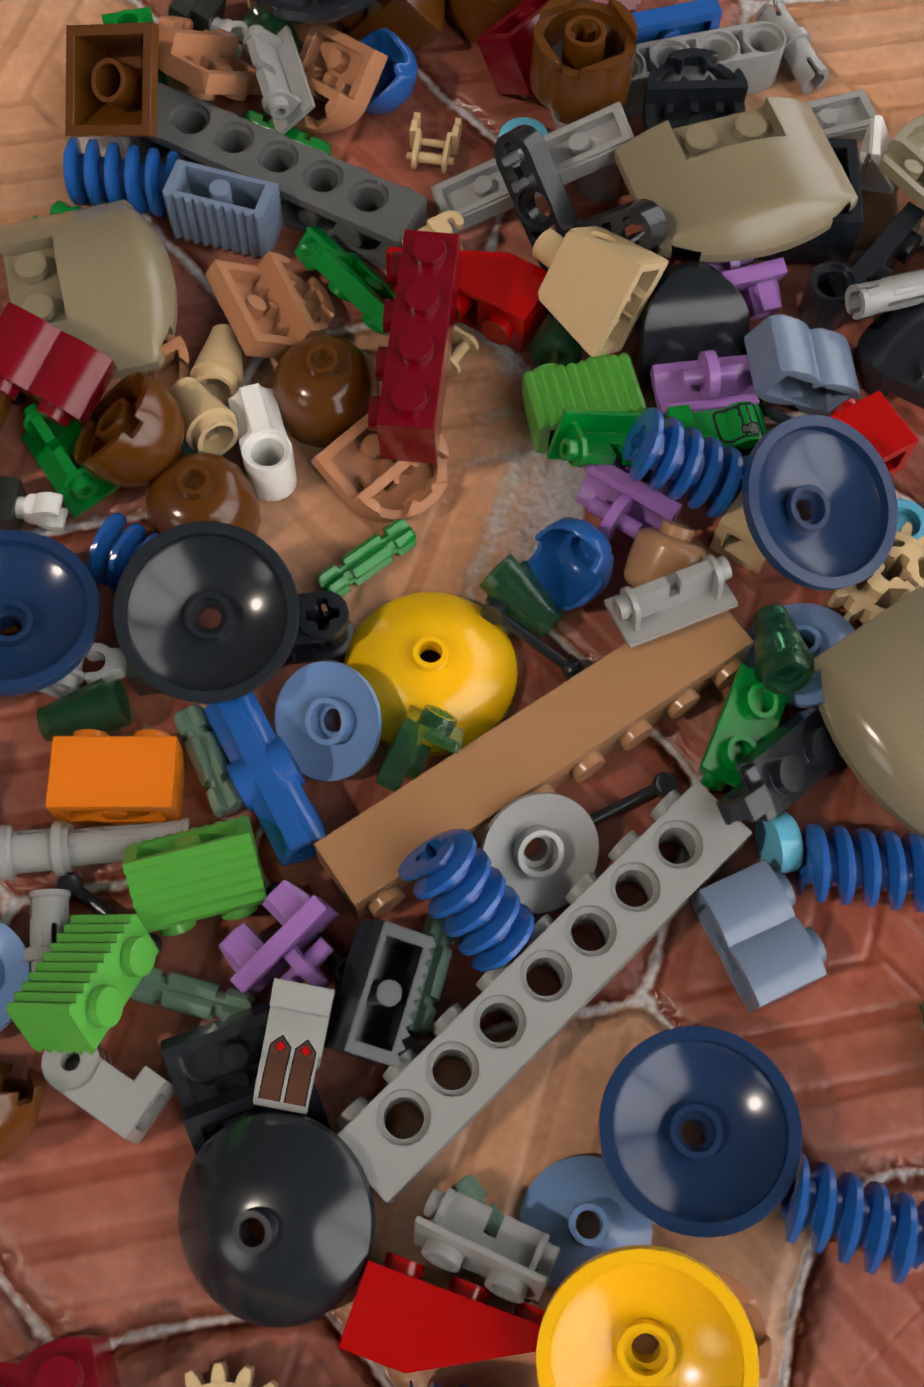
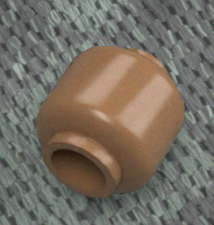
[623,519,707,588]

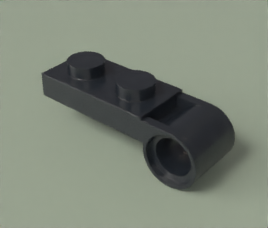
[798,202,924,331]

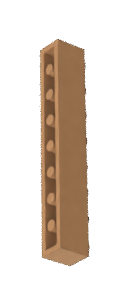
[314,610,754,920]

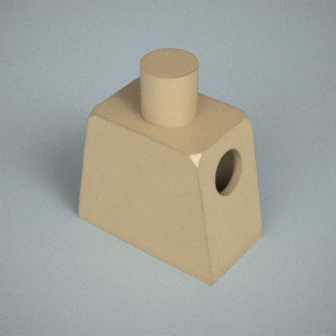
[532,226,669,357]

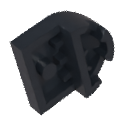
[641,48,749,132]
[636,262,750,387]
[853,303,924,409]

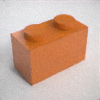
[45,729,186,825]

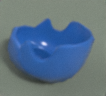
[359,27,418,115]
[526,517,614,612]

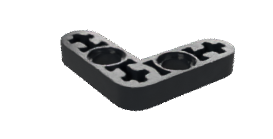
[494,125,668,271]

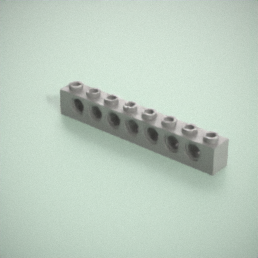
[334,781,752,1206]

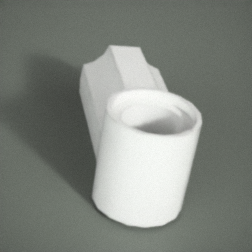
[228,383,297,501]

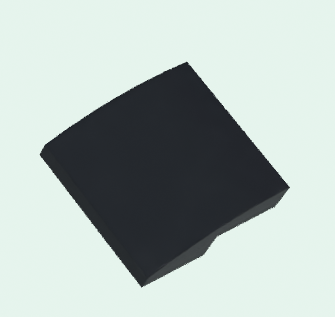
[161,1001,331,1154]

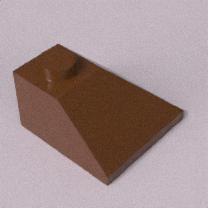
[65,22,159,138]

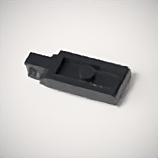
[716,708,841,825]

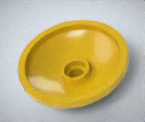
[344,592,517,756]
[536,1245,759,1387]

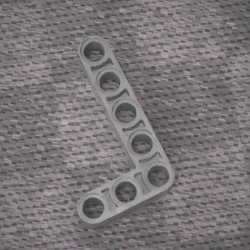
[551,21,787,202]

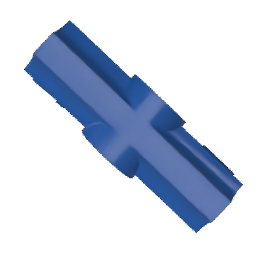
[204,692,327,867]

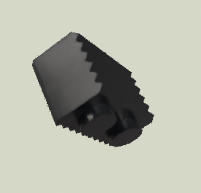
[324,919,437,1067]

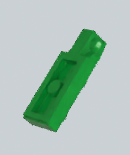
[294,226,396,335]

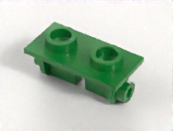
[21,403,121,519]
[546,409,642,467]
[699,663,790,791]

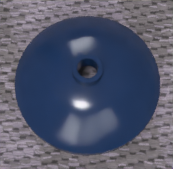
[742,415,898,591]
[0,530,101,697]
[598,1026,803,1238]

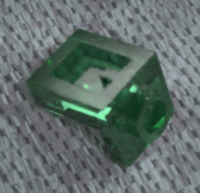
[375,704,464,792]

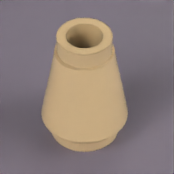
[190,324,244,405]
[170,377,239,455]

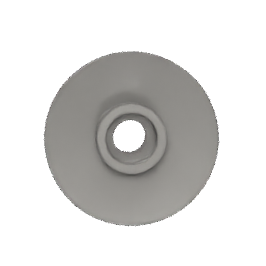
[480,792,599,914]

